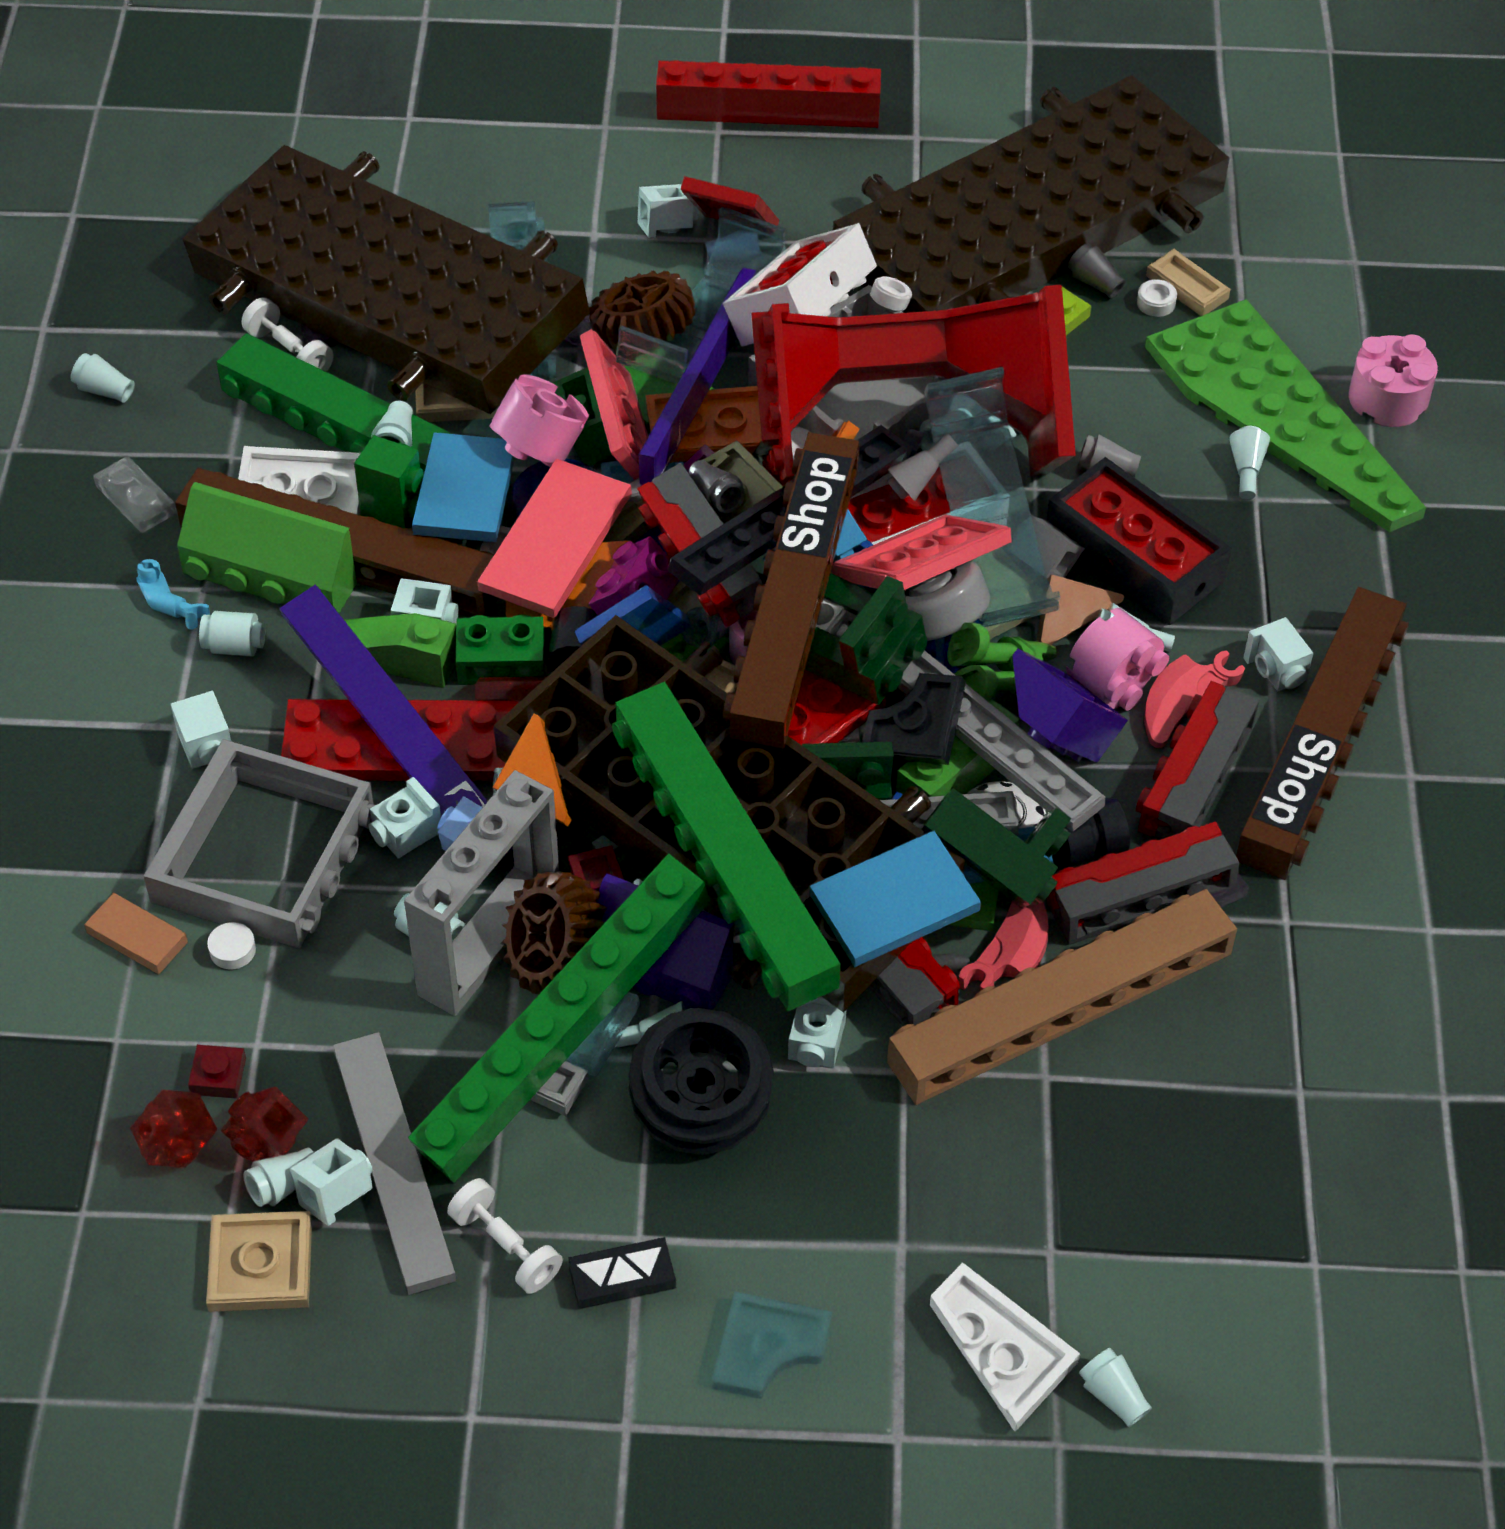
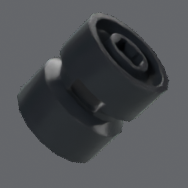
[1056,797,1130,868]

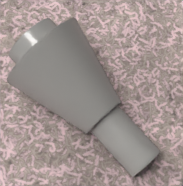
[887,434,959,501]

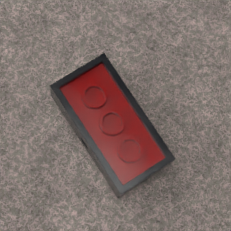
[1046,457,1232,625]

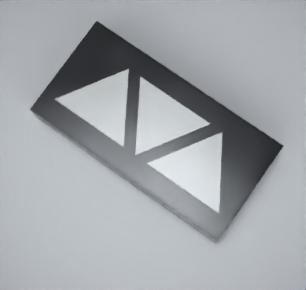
[568,1237,676,1309]

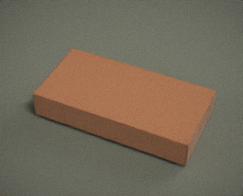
[84,893,188,975]

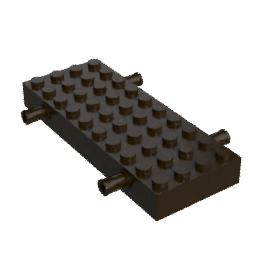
[833,75,1230,313]
[182,145,590,415]
[493,615,965,1012]

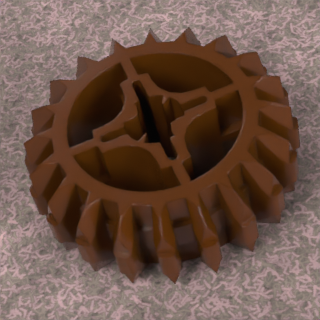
[589,271,696,353]
[500,871,607,995]

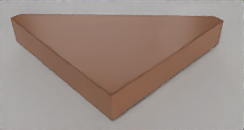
[1036,574,1124,645]

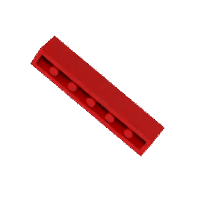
[656,60,881,128]

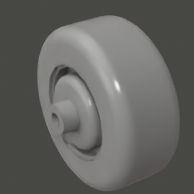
[904,560,990,641]

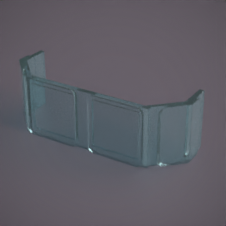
[616,207,786,386]
[925,367,1060,627]

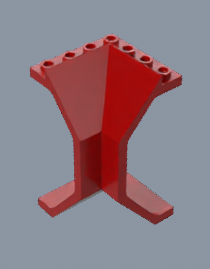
[751,285,1076,486]

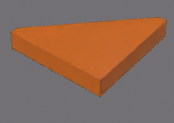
[492,714,571,827]

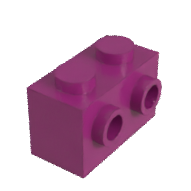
[588,536,679,615]

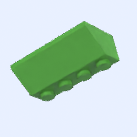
[177,482,357,613]

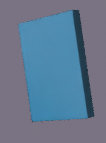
[412,432,515,542]
[809,831,981,967]

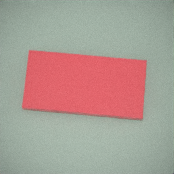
[579,329,648,480]
[477,459,632,618]
[831,514,1012,590]

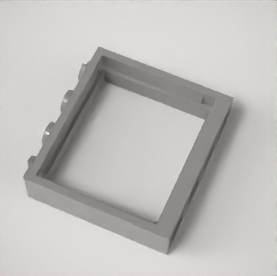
[144,739,375,949]
[404,770,559,1016]

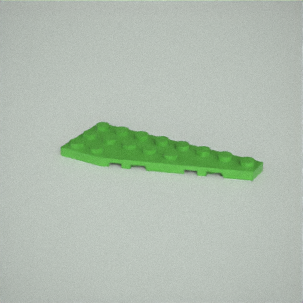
[1145,299,1426,532]

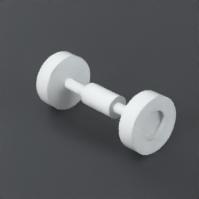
[241,297,333,372]
[447,1178,563,1294]

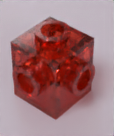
[220,1086,309,1162]
[130,1090,218,1168]

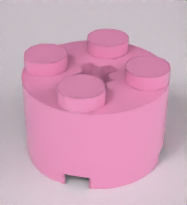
[1349,334,1438,427]
[490,374,589,467]
[1066,608,1169,711]

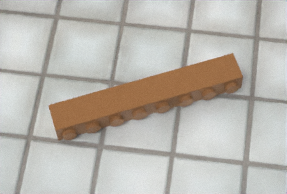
[887,889,1237,1105]

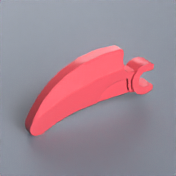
[1144,650,1245,748]
[959,902,1049,991]

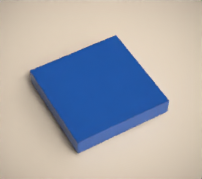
[575,586,692,646]

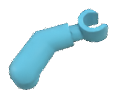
[136,559,210,630]

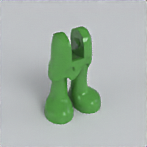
[947,622,1057,701]

